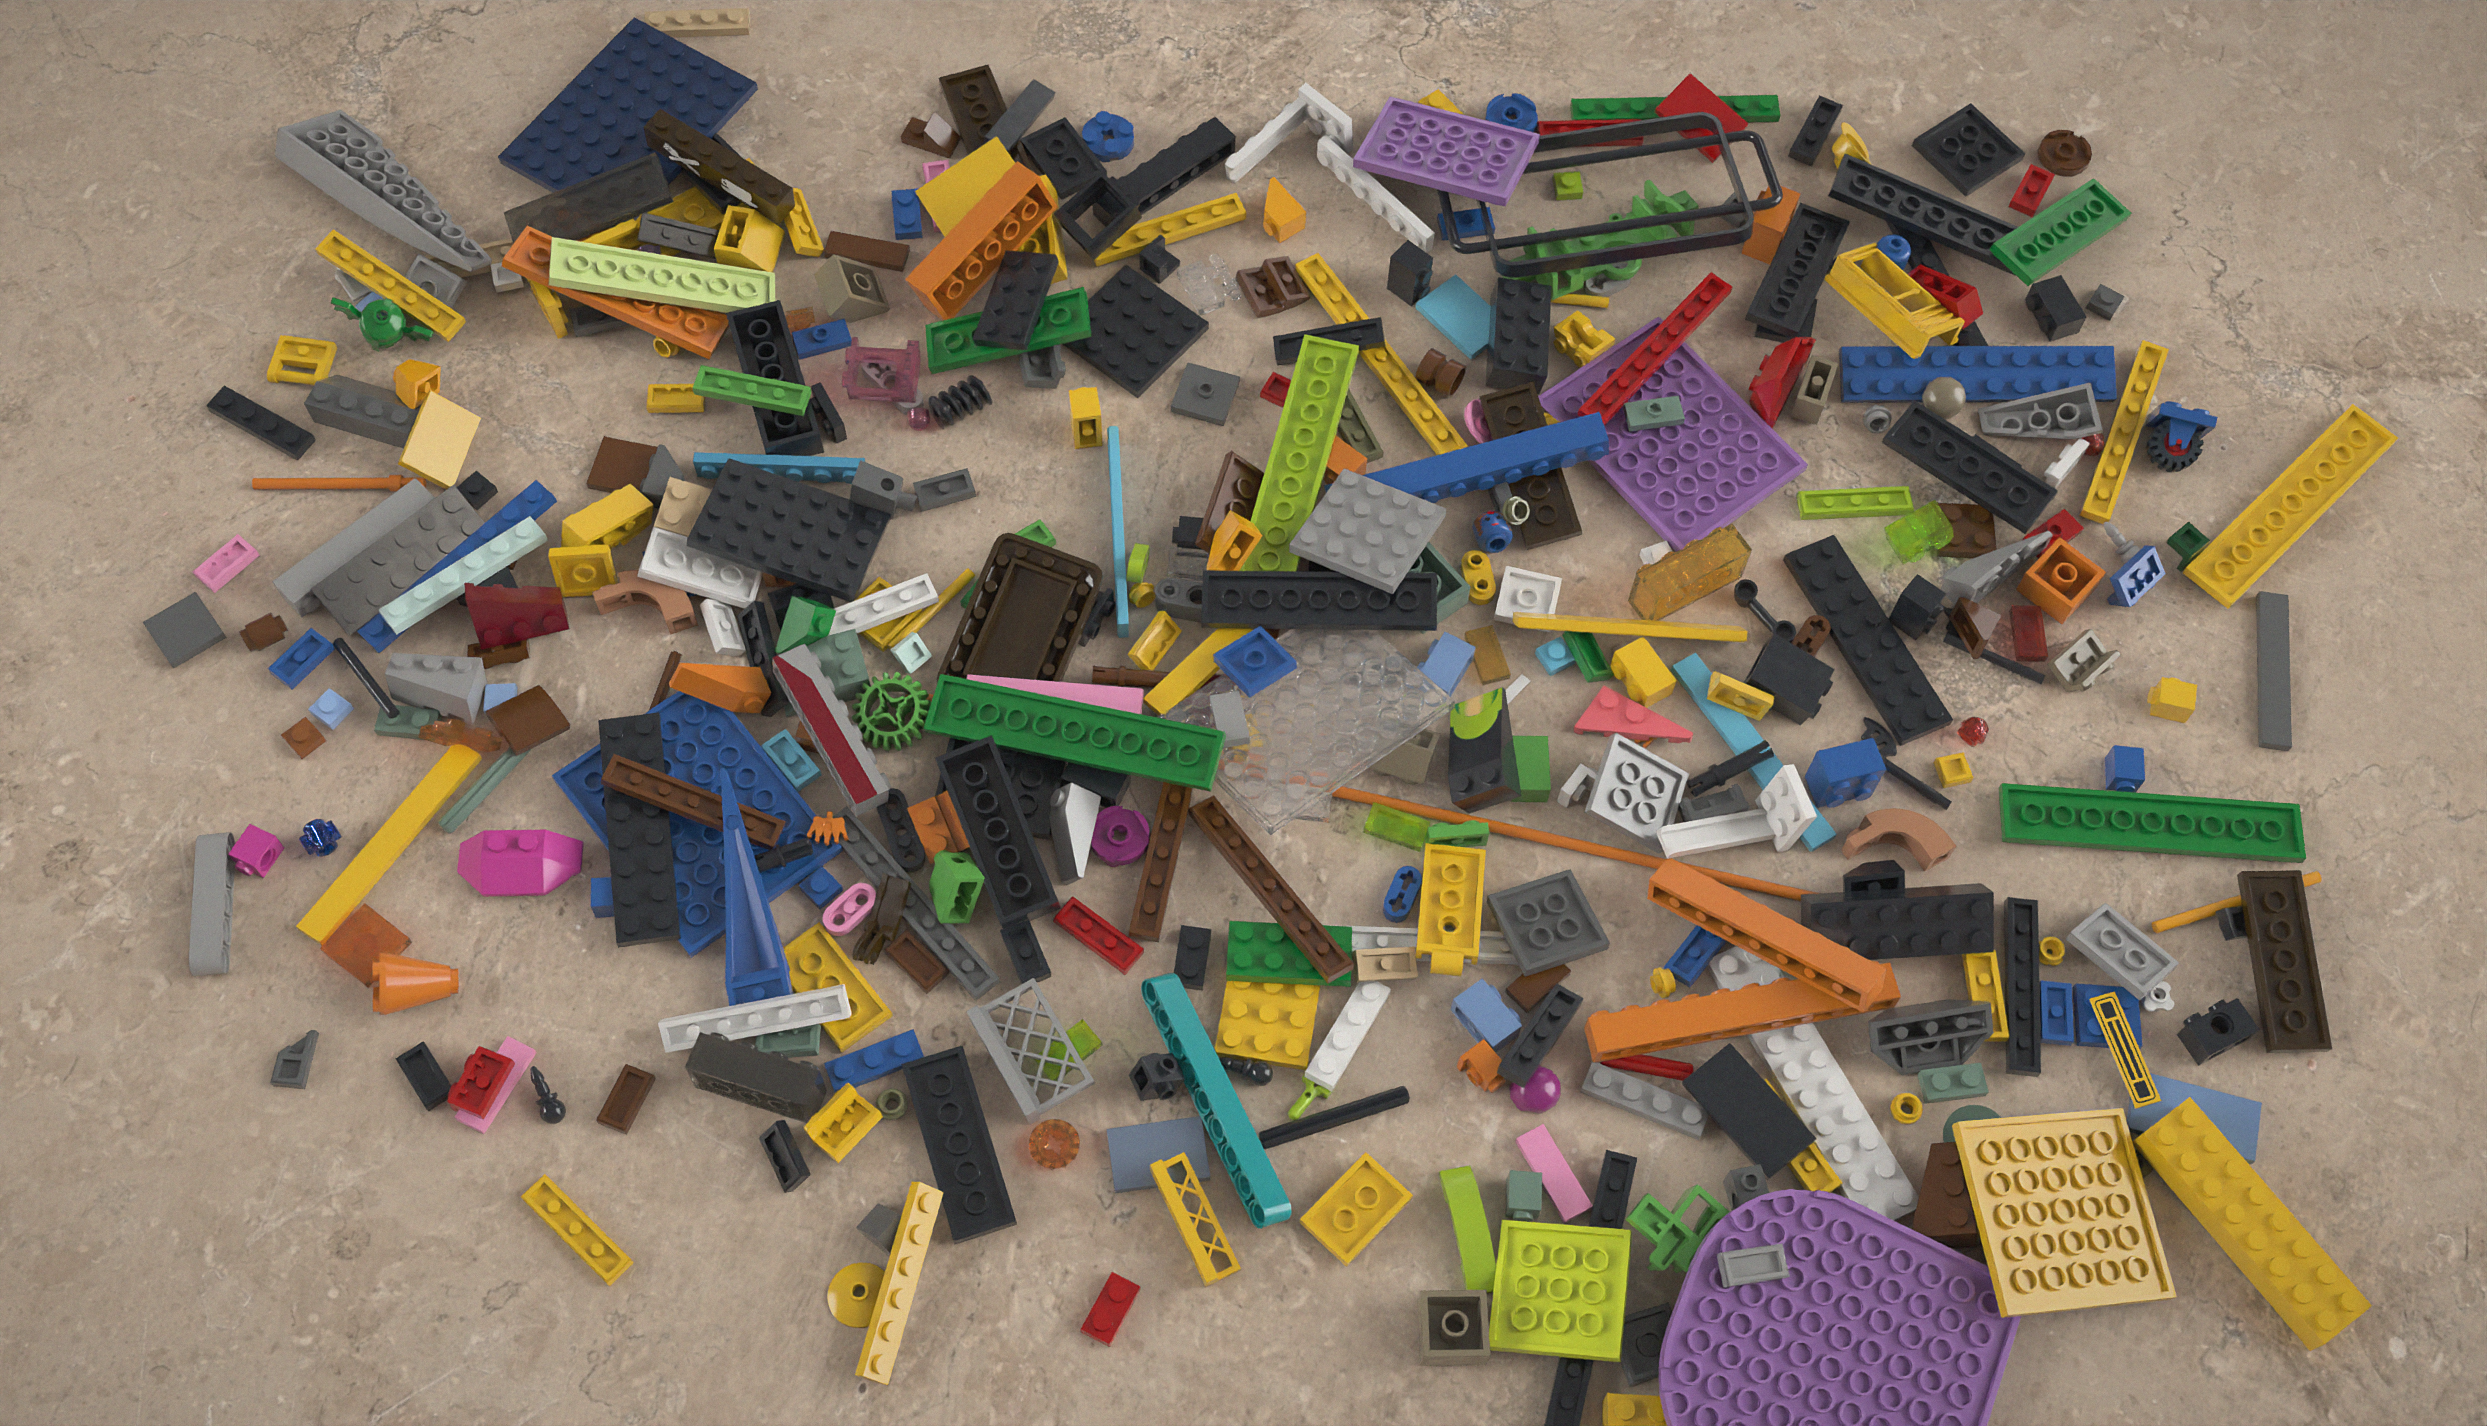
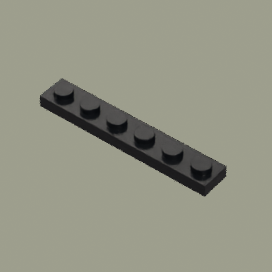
[2004,897,2041,1077]

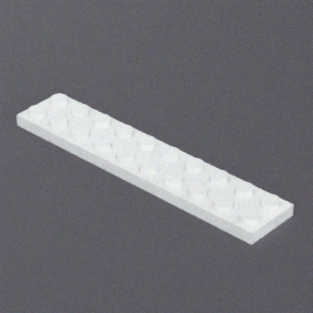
[1706,946,1919,1221]

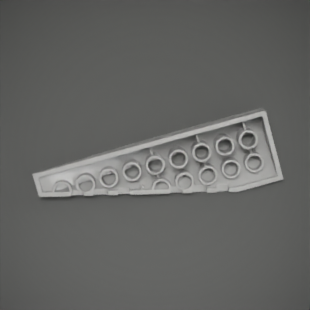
[275,110,492,272]

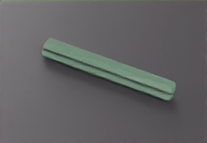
[438,746,531,833]

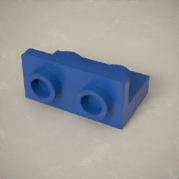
[2107,545,2166,607]

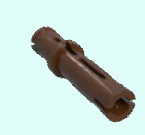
[1092,665,1170,688]

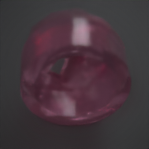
[907,408,930,431]

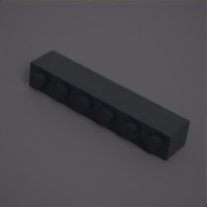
[1092,117,1236,227]

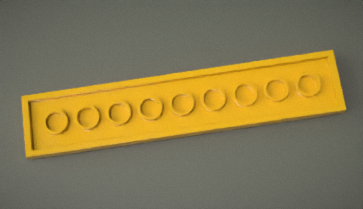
[2183,404,2398,609]

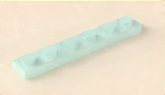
[379,516,548,635]

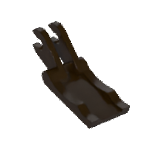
[852,873,912,965]

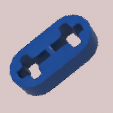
[1383,866,1422,923]

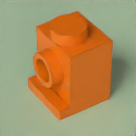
[1457,1039,1506,1093]

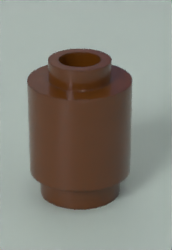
[239,612,288,652]

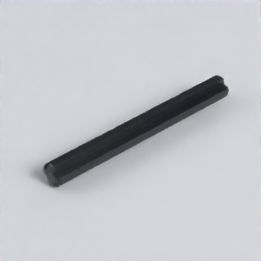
[1259,1086,1410,1149]

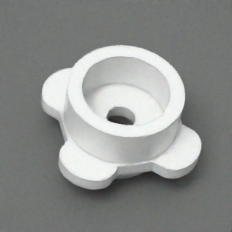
[2141,981,2174,1012]

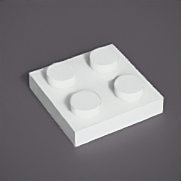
[1494,566,1562,633]

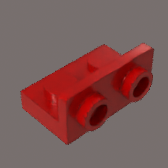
[447,1046,515,1120]

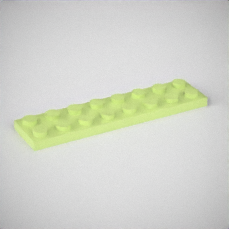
[548,237,775,313]

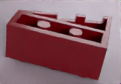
[464,583,570,650]

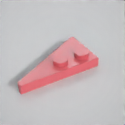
[1574,686,1693,743]

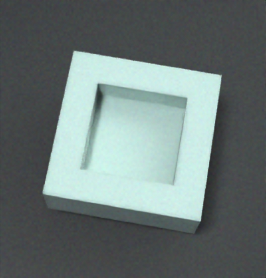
[890,632,932,674]

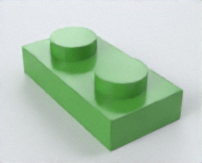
[1425,820,1489,847]

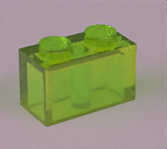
[1884,500,1954,565]

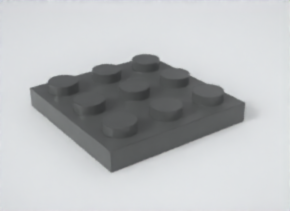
[1486,869,1610,977]

